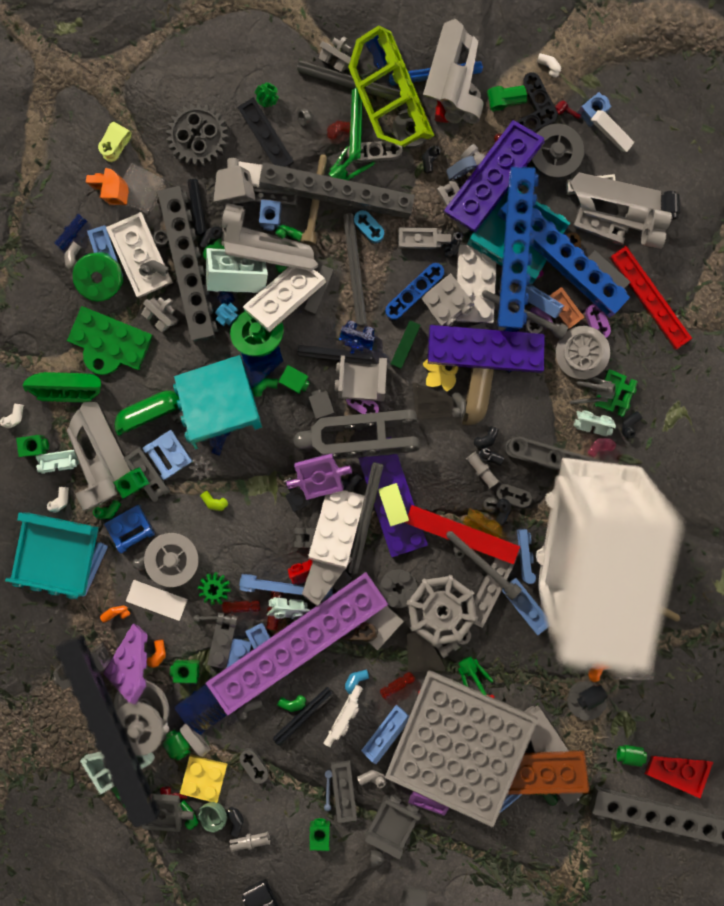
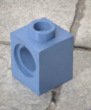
[578,92,611,127]
[259,200,282,231]

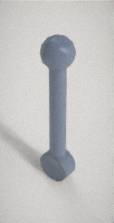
[324,770,332,812]

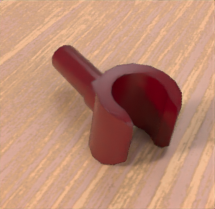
[555,101,581,119]
[160,786,187,799]

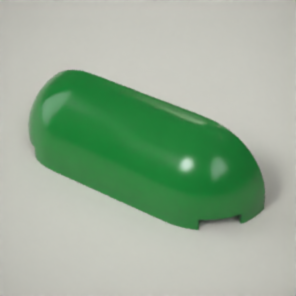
[22,372,101,402]
[114,390,179,436]

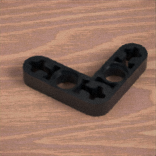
[516,72,558,133]

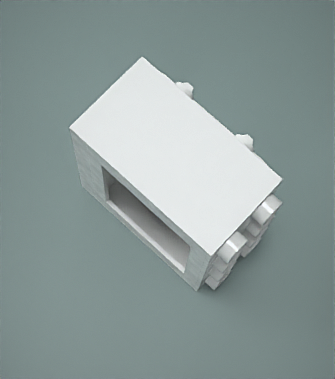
[536,458,680,675]

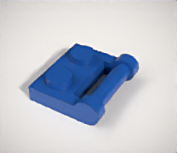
[104,505,155,554]

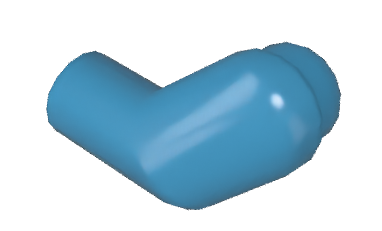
[345,669,369,694]

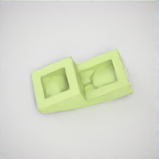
[378,483,409,526]

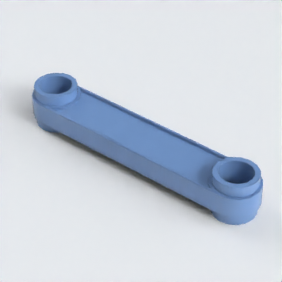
[239,574,333,601]

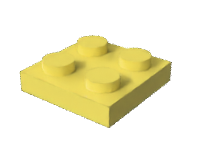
[180,754,228,803]

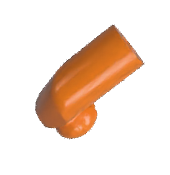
[146,640,166,668]

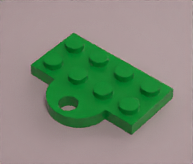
[67,306,153,375]

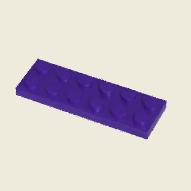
[444,120,545,233]
[428,325,544,373]
[358,437,428,557]

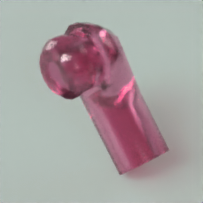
[587,438,616,458]

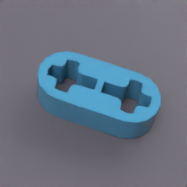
[354,210,384,243]

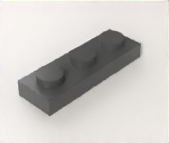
[331,761,357,823]

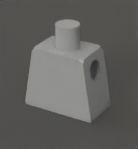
[214,158,255,206]

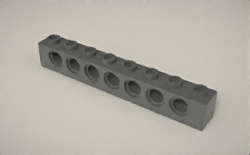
[259,163,415,219]
[157,186,218,343]
[589,786,724,846]

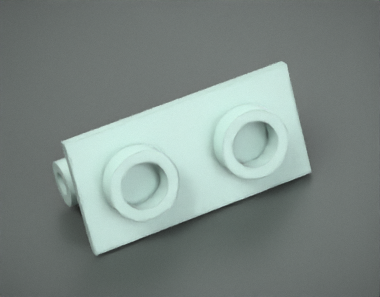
[574,411,616,437]
[36,450,79,474]
[267,597,310,620]

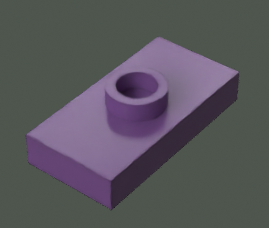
[408,791,449,815]

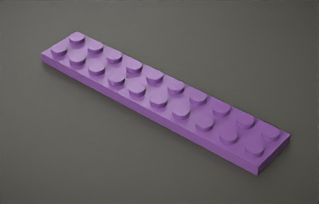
[206,572,388,715]

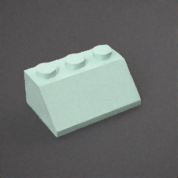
[206,248,268,293]

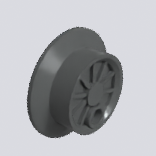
[532,124,584,177]

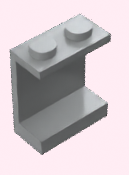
[335,355,387,401]

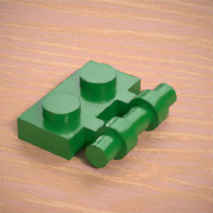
[594,369,638,417]

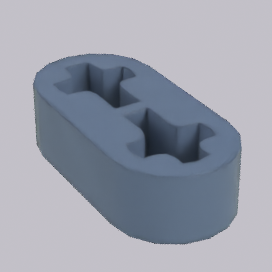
[446,156,477,181]

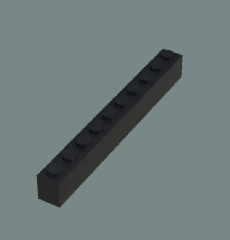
[55,634,160,829]

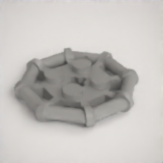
[406,575,478,647]

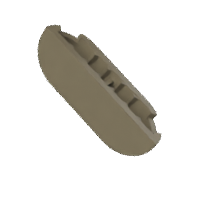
[462,368,494,425]

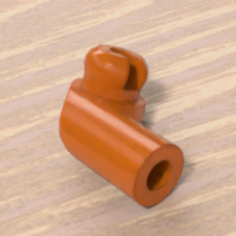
[100,605,130,623]
[588,664,608,682]

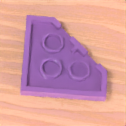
[103,624,147,704]

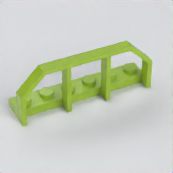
[348,25,434,147]

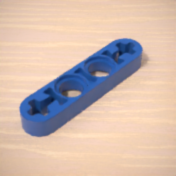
[385,263,444,320]

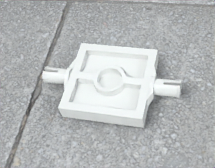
[324,685,363,747]

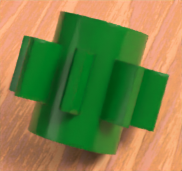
[254,82,279,108]

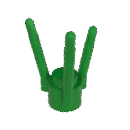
[328,147,375,180]
[458,656,493,695]

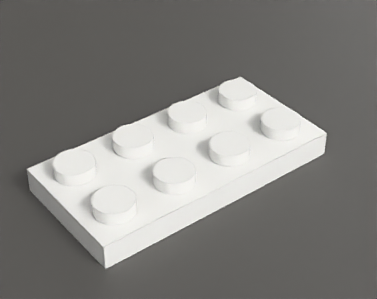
[106,212,173,298]
[457,245,496,324]
[243,267,326,332]
[308,490,365,569]

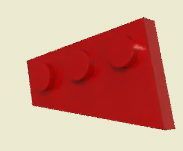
[645,756,713,798]

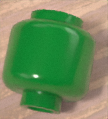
[163,730,192,761]

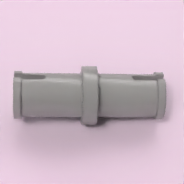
[466,451,499,489]
[230,832,270,852]

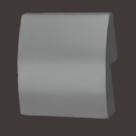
[358,605,404,650]

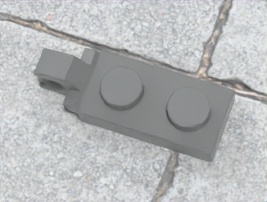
[398,228,451,249]

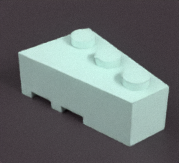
[80,752,155,795]

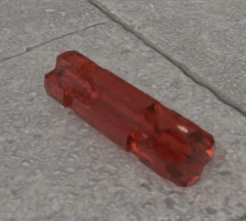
[222,601,260,613]
[380,671,415,699]

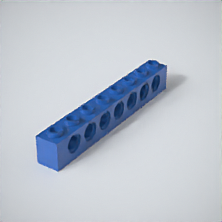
[498,167,538,329]
[497,202,630,318]

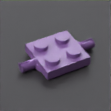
[287,454,352,500]

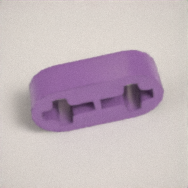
[585,304,611,337]
[346,399,379,414]

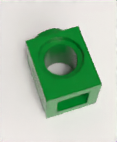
[279,365,310,394]
[16,435,49,457]
[113,467,150,499]
[170,660,200,683]
[309,818,330,851]

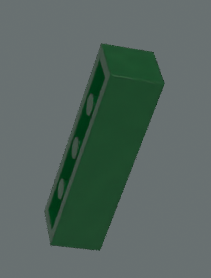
[390,320,421,370]

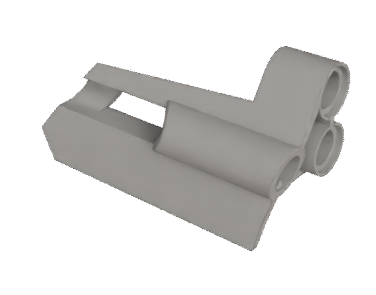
[423,19,484,124]
[570,172,672,249]
[221,203,318,271]
[67,402,131,511]

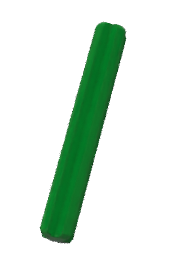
[349,88,363,160]

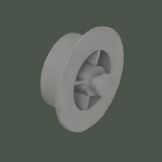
[556,326,610,379]
[144,533,198,587]
[116,702,163,755]

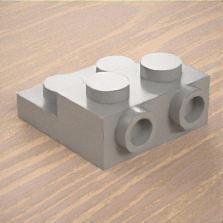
[421,273,474,327]

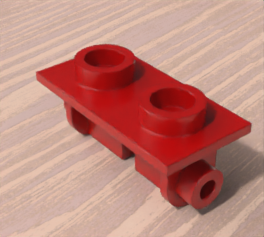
[288,559,313,585]

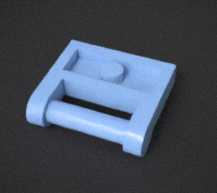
[142,430,193,481]

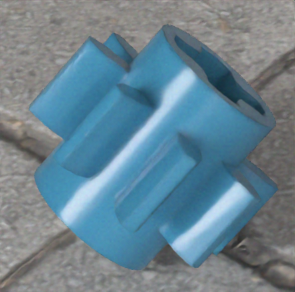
[215,303,239,326]

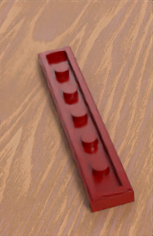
[609,246,692,350]
[405,505,520,564]

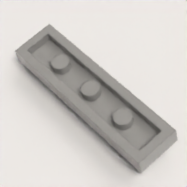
[467,558,517,628]

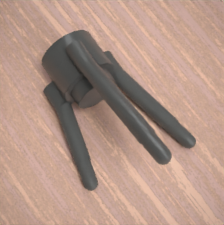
[569,377,616,404]

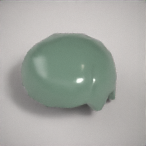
[197,802,227,833]

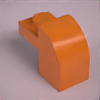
[86,168,129,205]

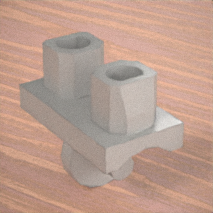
[319,37,351,73]
[142,297,179,332]

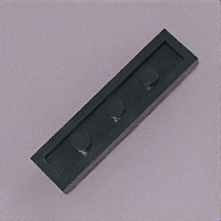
[237,97,294,168]

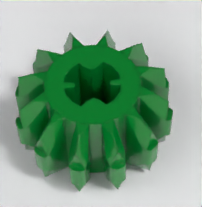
[198,572,231,606]

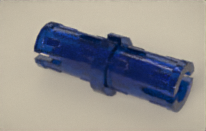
[54,214,88,251]

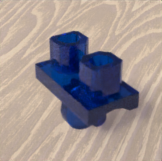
[339,320,375,354]

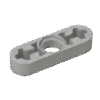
[347,141,402,163]

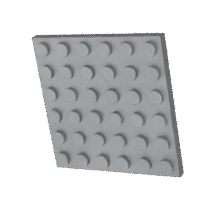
[385,670,538,827]

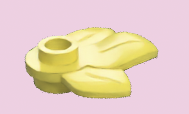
[423,359,458,391]

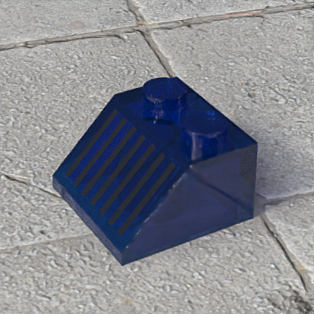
[174,683,227,735]

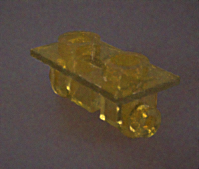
[462,508,503,538]

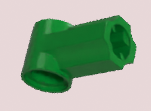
[487,85,527,111]

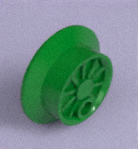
[230,311,284,357]

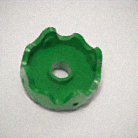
[72,252,123,301]

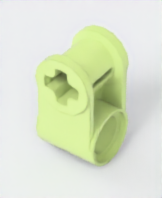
[98,122,132,162]

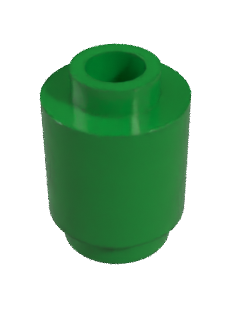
[616,745,647,767]

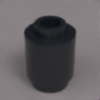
[661,191,680,220]
[577,684,608,711]

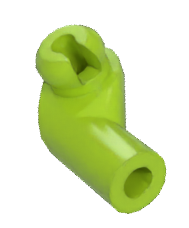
[200,490,228,511]

